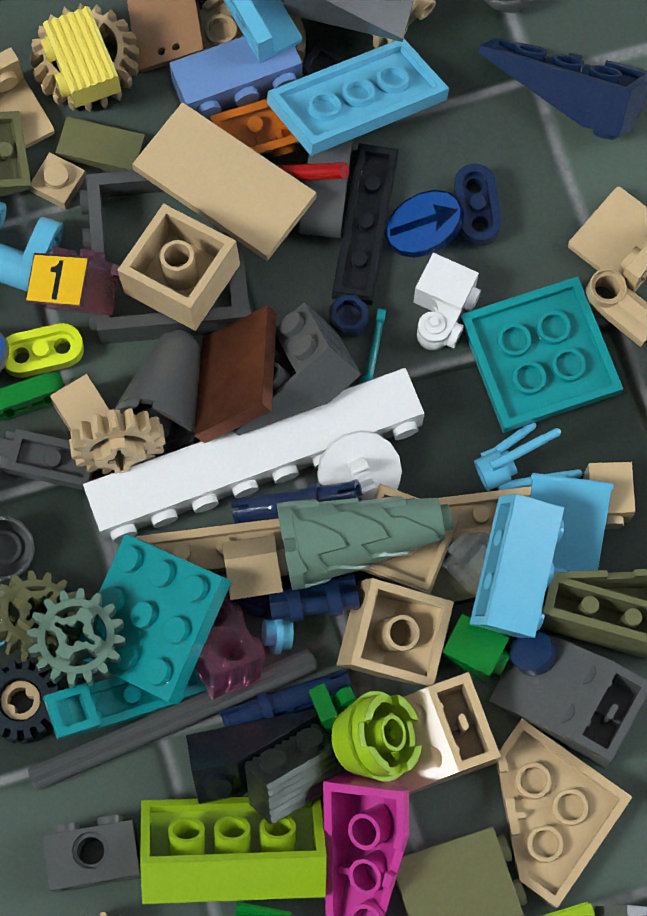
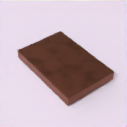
[194,305,277,443]

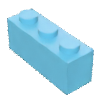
[469,494,564,638]

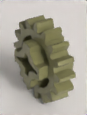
[0,571,82,662]

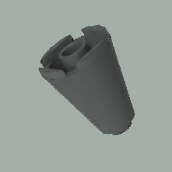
[114,330,201,452]

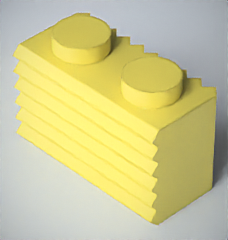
[40,6,121,108]

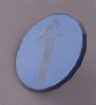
[385,190,464,258]

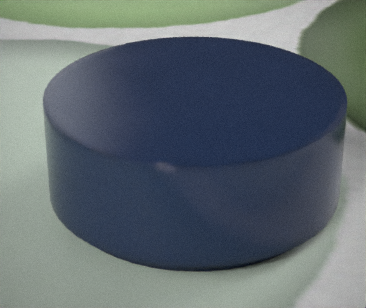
[510,630,557,676]

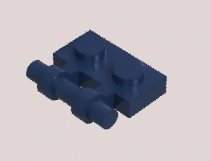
[268,572,360,623]

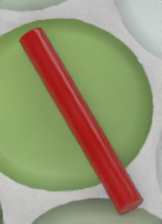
[278,162,349,181]

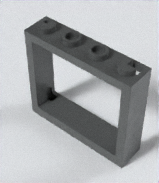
[80,170,249,344]

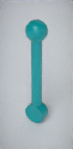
[359,308,387,384]

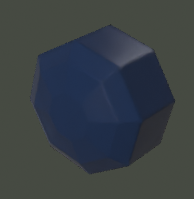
[329,295,369,337]

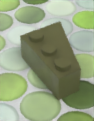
[540,569,647,659]

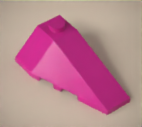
[323,771,409,916]

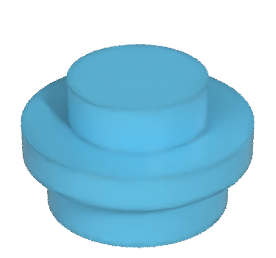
[261,614,294,655]

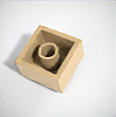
[117,203,240,331]

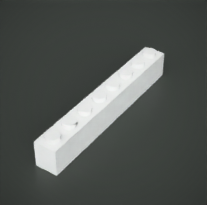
[83,368,424,542]

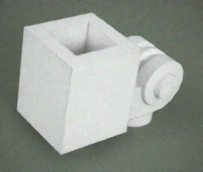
[413,253,481,351]

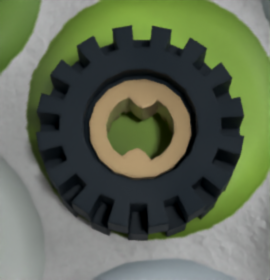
[0,660,61,744]

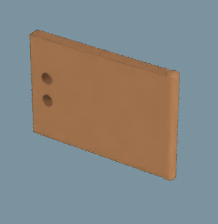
[127,0,206,73]

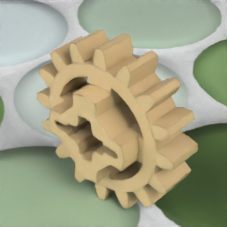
[69,408,166,474]

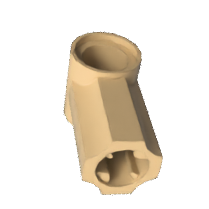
[584,268,647,347]

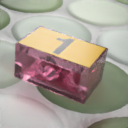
[25,247,120,316]

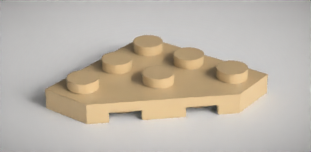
[496,719,632,909]

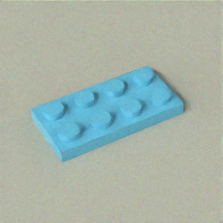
[267,38,449,156]

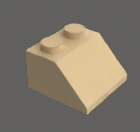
[336,578,454,687]

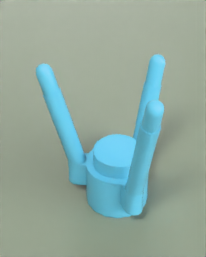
[474,423,583,491]

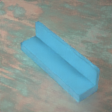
[223,0,302,63]

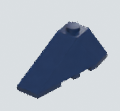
[479,38,647,140]

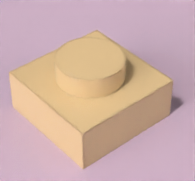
[30,152,86,210]

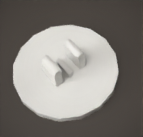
[317,430,402,500]

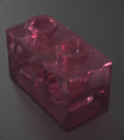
[194,594,266,700]

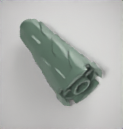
[277,496,453,591]

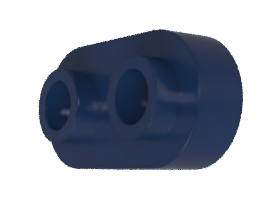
[453,164,501,246]

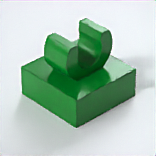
[308,683,357,736]

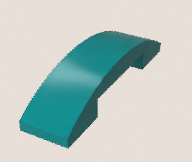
[43,644,224,740]

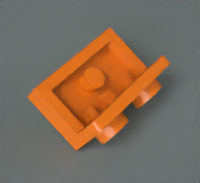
[210,99,299,157]

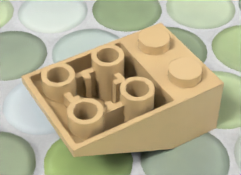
[396,672,501,795]

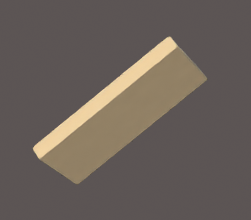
[132,102,317,261]

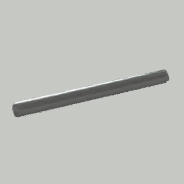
[28,649,318,790]

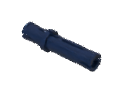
[231,479,363,524]
[220,668,354,727]

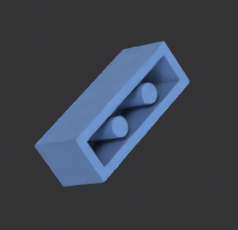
[169,36,302,120]

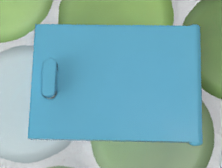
[530,473,614,572]

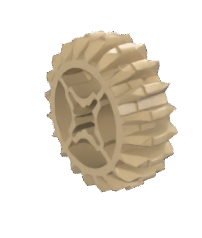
[30,3,140,112]

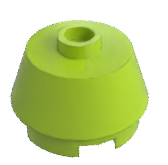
[332,691,422,782]

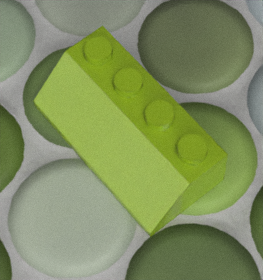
[140,796,327,904]

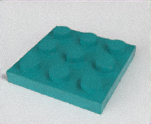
[460,276,623,433]
[78,533,232,705]

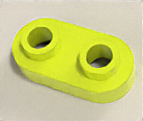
[4,323,84,378]

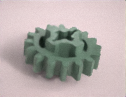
[27,588,126,688]

